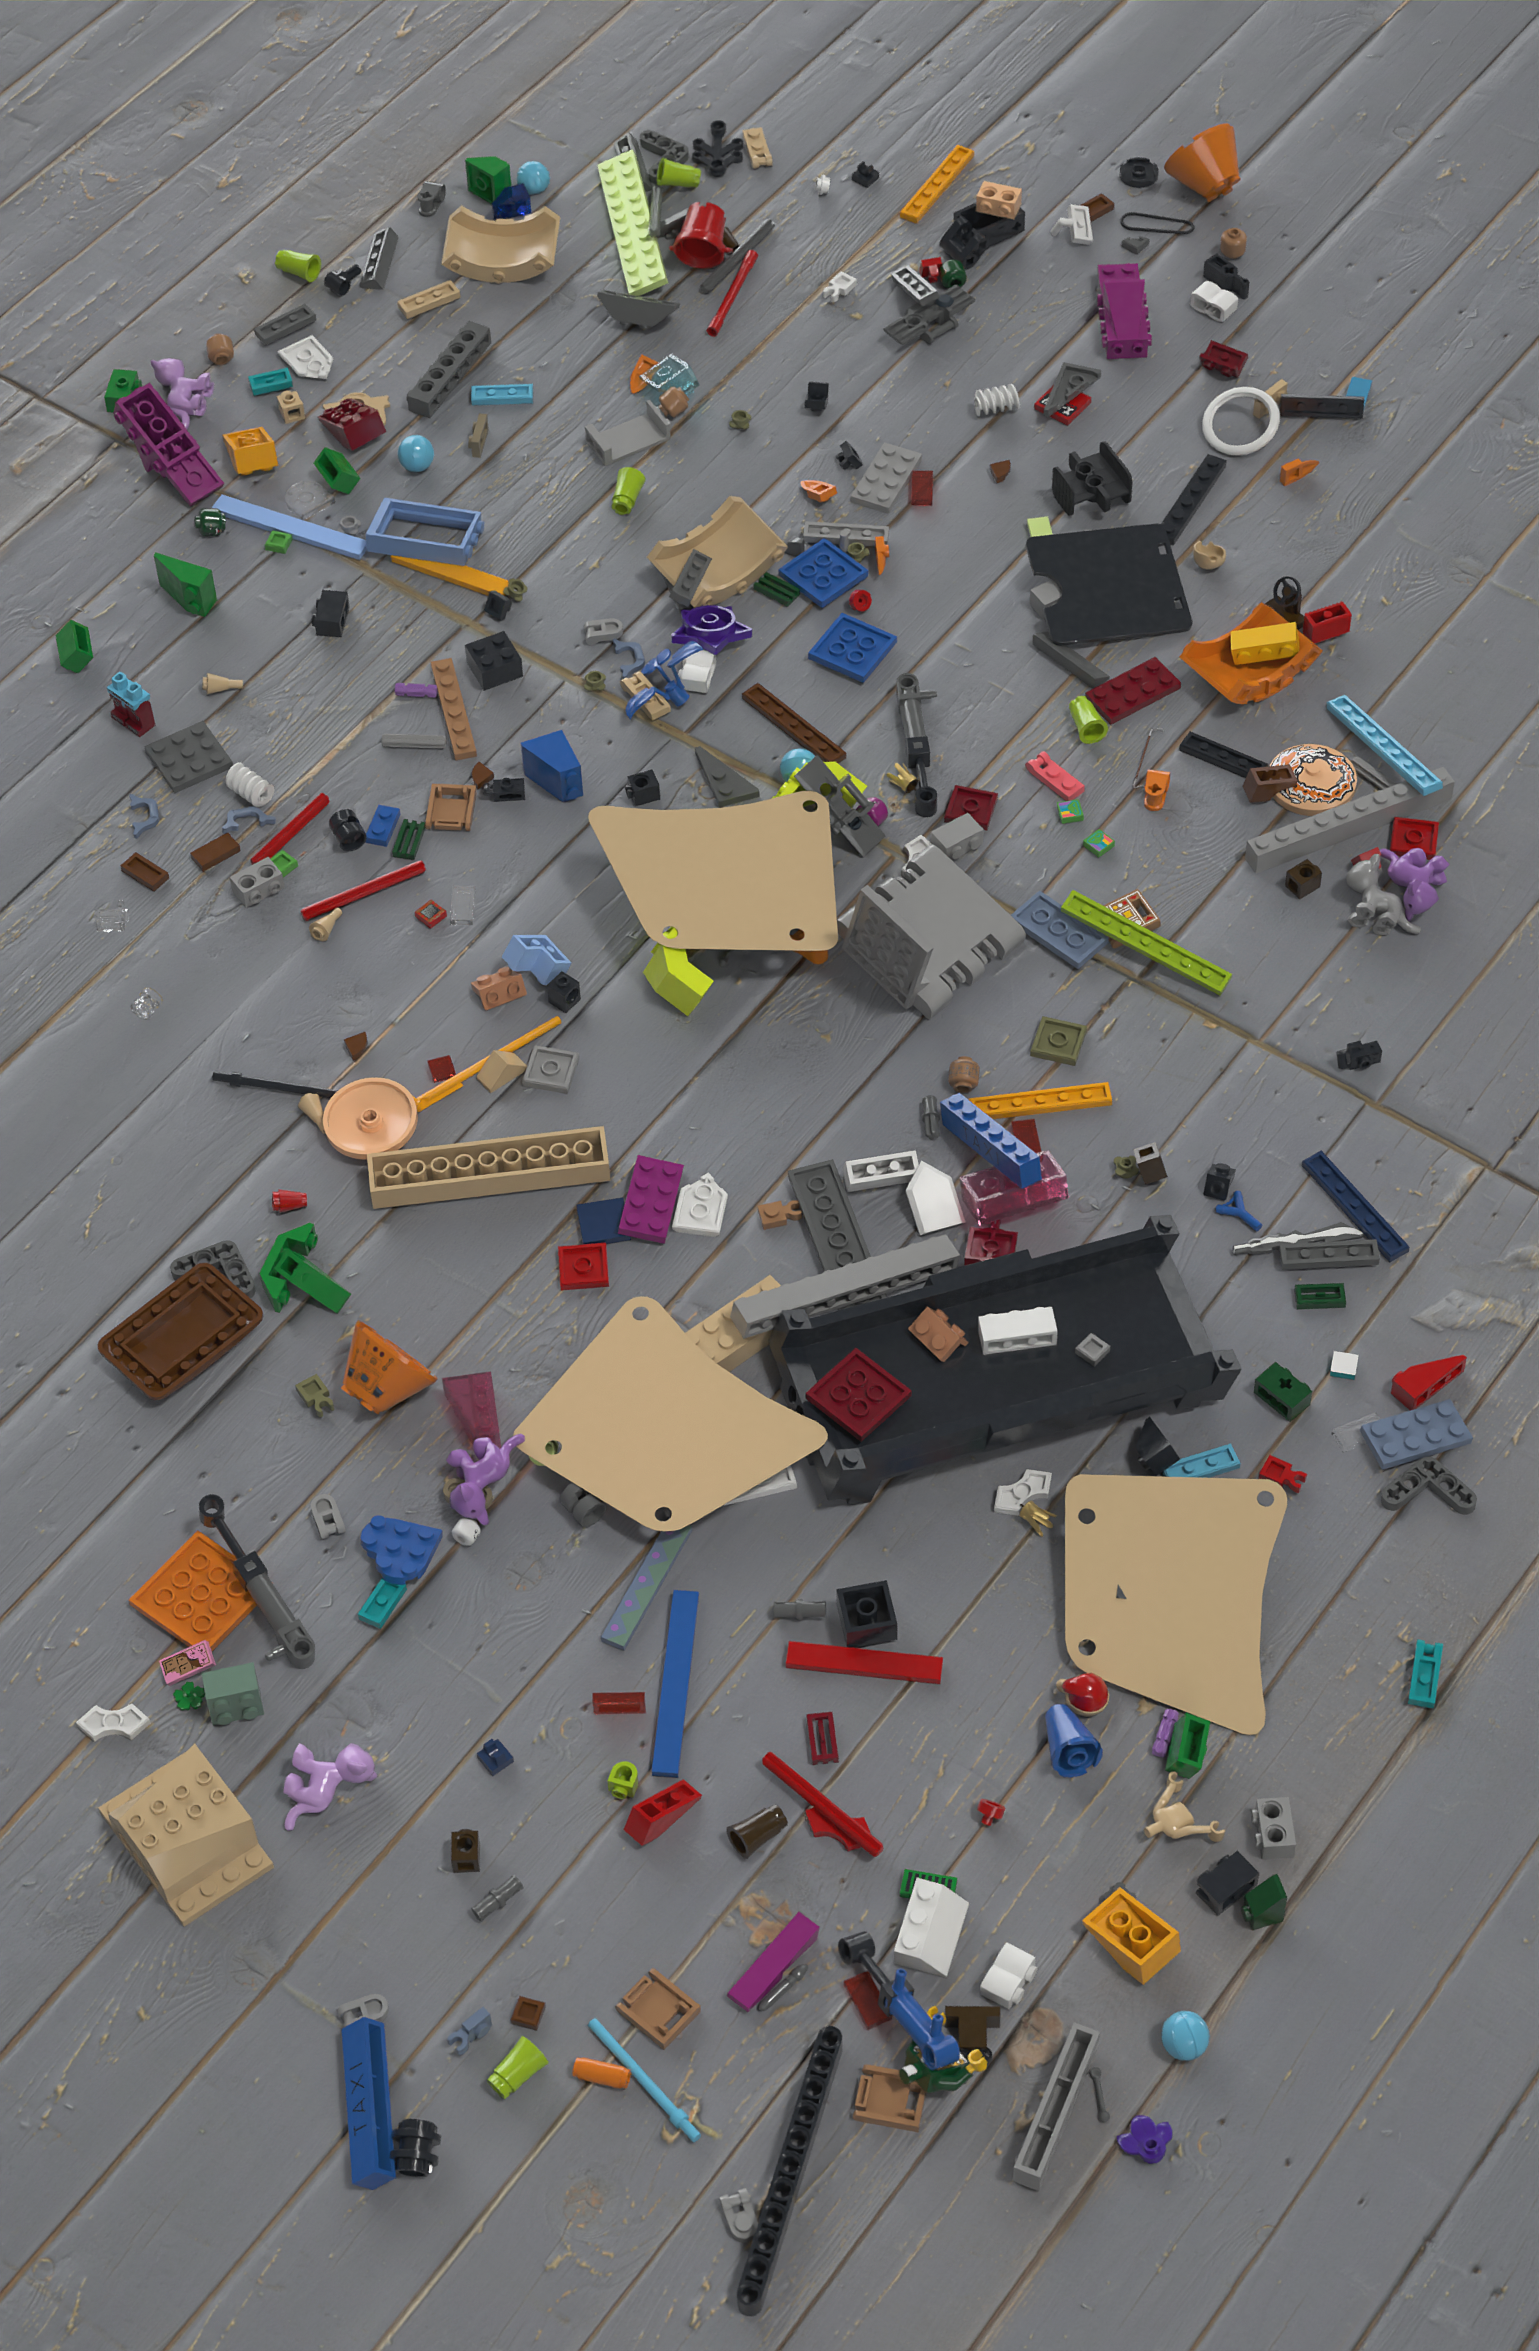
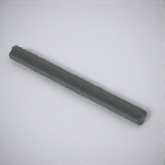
[700,219,775,294]

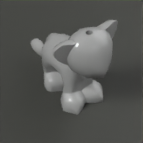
[1346,854,1421,935]

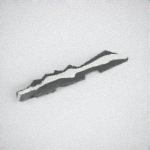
[1233,1222,1364,1255]

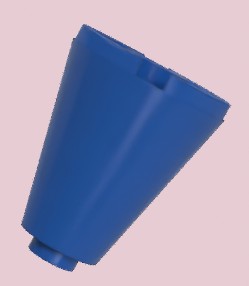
[1045,1704,1103,1777]

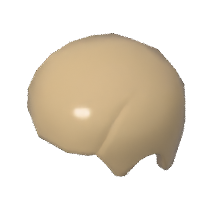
[1194,541,1226,569]

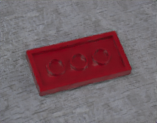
[1085,657,1181,725]

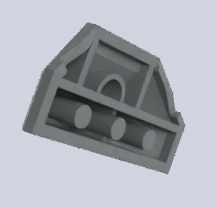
[597,290,680,329]

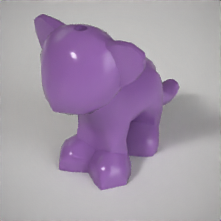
[1380,848,1449,922]
[446,1434,525,1525]

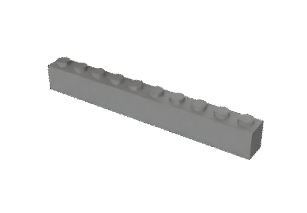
[1245,767,1455,874]
[730,1234,960,1339]

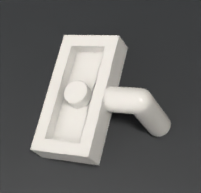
[1050,204,1093,245]

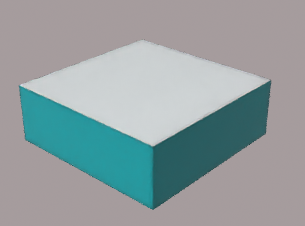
[1330,1351,1358,1380]

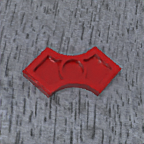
[805,1808,871,1851]

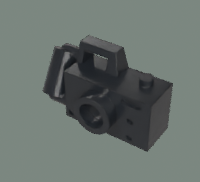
[482,778,525,802]
[1336,1041,1382,1070]

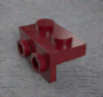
[1199,340,1249,378]

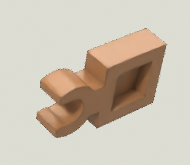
[758,1200,802,1230]

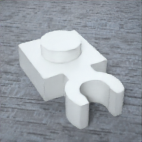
[823,272,857,302]

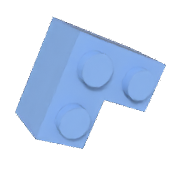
[502,935,571,986]

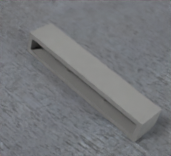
[1013,2022,1100,2191]

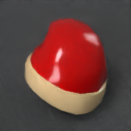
[1056,1672,1110,1717]

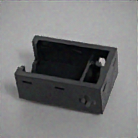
[953,203,1025,247]

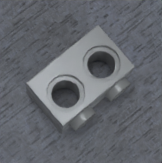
[230,857,285,908]
[1251,1797,1296,1859]

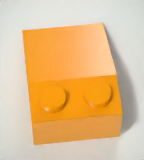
[222,427,278,475]
[1082,1887,1181,1985]

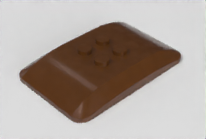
[97,1263,263,1400]

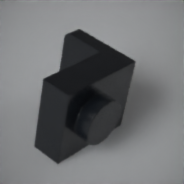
[805,381,829,412]
[1203,1163,1236,1201]

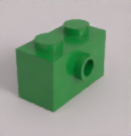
[104,369,142,413]
[313,447,361,494]
[55,620,93,673]
[1165,1713,1211,1779]

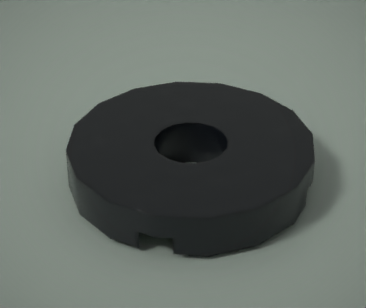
[1119,157,1159,188]

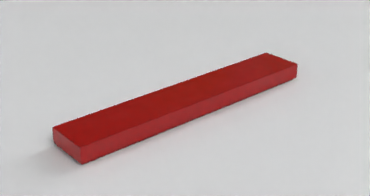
[786,1641,943,1684]

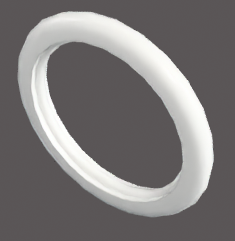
[1202,387,1280,456]

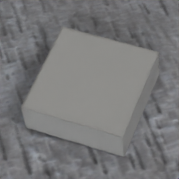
[1075,1333,1110,1367]

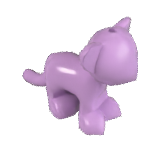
[150,358,214,430]
[284,1743,377,1831]

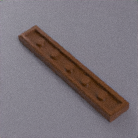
[742,683,847,764]

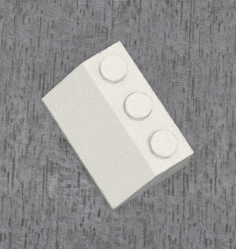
[894,1878,969,1978]

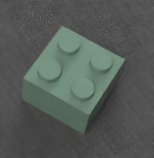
[202,1662,264,1725]

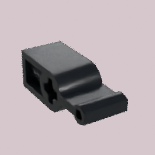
[1203,253,1249,300]

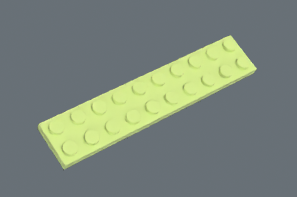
[597,149,668,296]

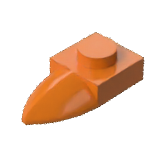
[630,355,660,394]
[1280,459,1319,486]
[801,480,837,502]
[875,536,889,575]

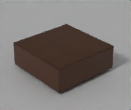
[511,1996,546,2031]

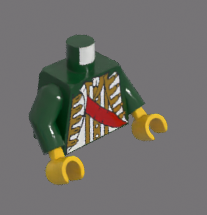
[899,2006,987,2093]

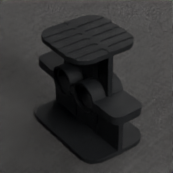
[1052,441,1133,516]

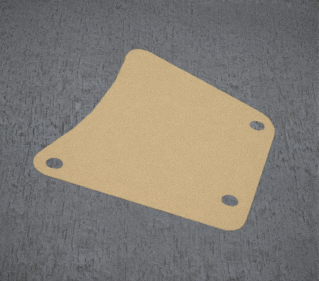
[588,791,838,951]
[513,1296,828,1531]
[1065,1474,1287,1735]

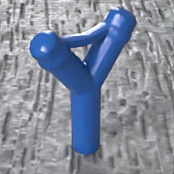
[1216,1191,1262,1232]

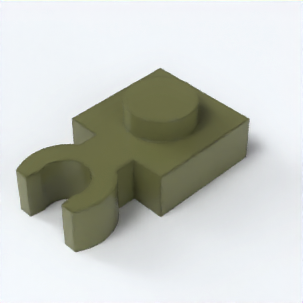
[295,1374,334,1417]

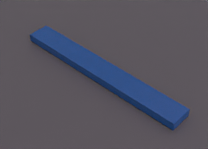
[652,1590,699,1778]

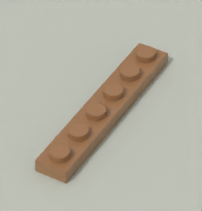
[431,658,477,761]

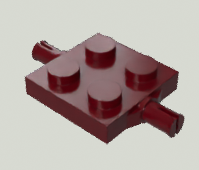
[964,1218,1018,1266]

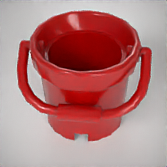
[669,202,733,269]

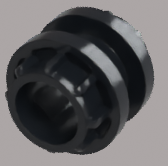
[390,2119,441,2177]

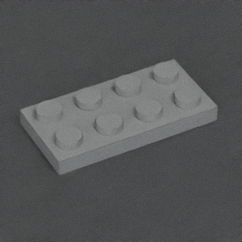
[851,442,922,514]

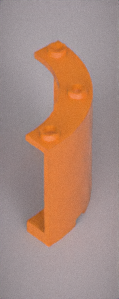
[1179,602,1323,704]

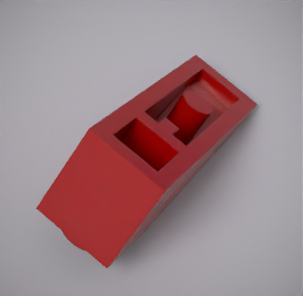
[1391,1355,1467,1411]
[623,1779,702,1846]

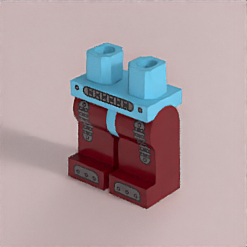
[107,672,156,737]

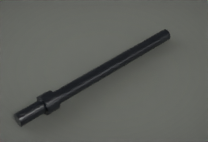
[212,1071,338,1099]

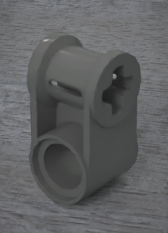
[417,181,446,217]

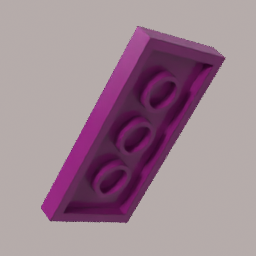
[618,1155,684,1244]

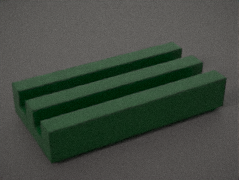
[753,572,800,607]
[392,819,426,860]
[1294,1283,1346,1310]

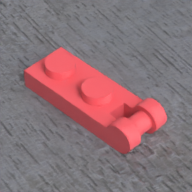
[1025,751,1085,801]

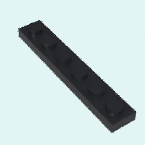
[1161,454,1227,546]

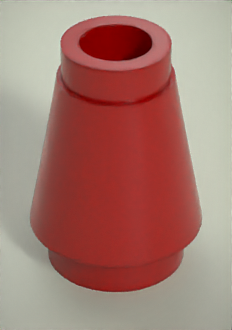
[272,1189,307,1213]

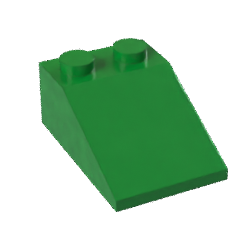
[154,552,217,617]

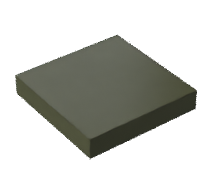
[1030,1016,1087,1066]

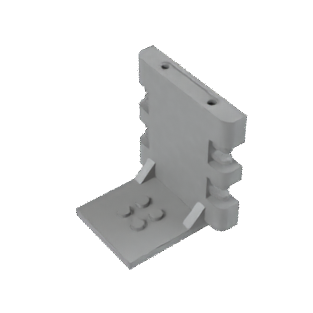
[837,844,1026,1020]

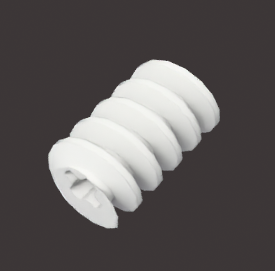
[974,384,1020,416]
[226,762,274,807]

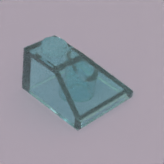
[639,354,700,395]

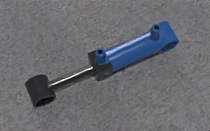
[838,1931,960,2070]

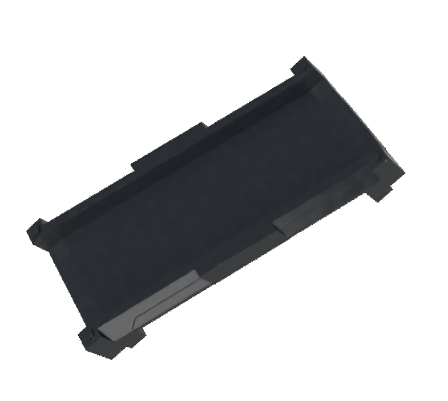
[768,1215,1242,1504]

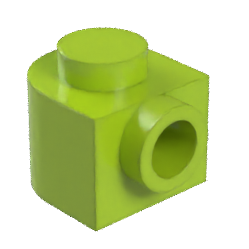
[607,1761,638,1799]

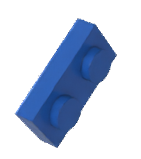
[366,805,401,847]

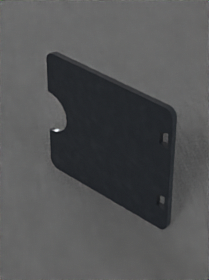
[1025,523,1193,646]

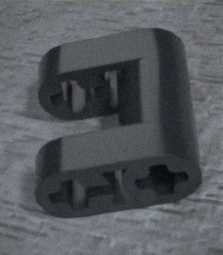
[939,216,990,270]

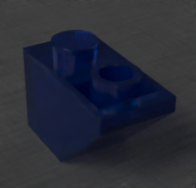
[491,183,532,221]

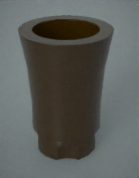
[727,1804,788,1859]

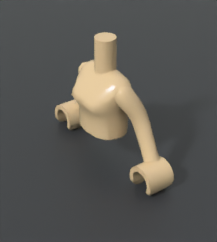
[1144,1772,1225,1842]

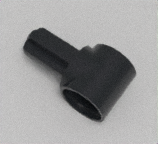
[324,264,362,296]

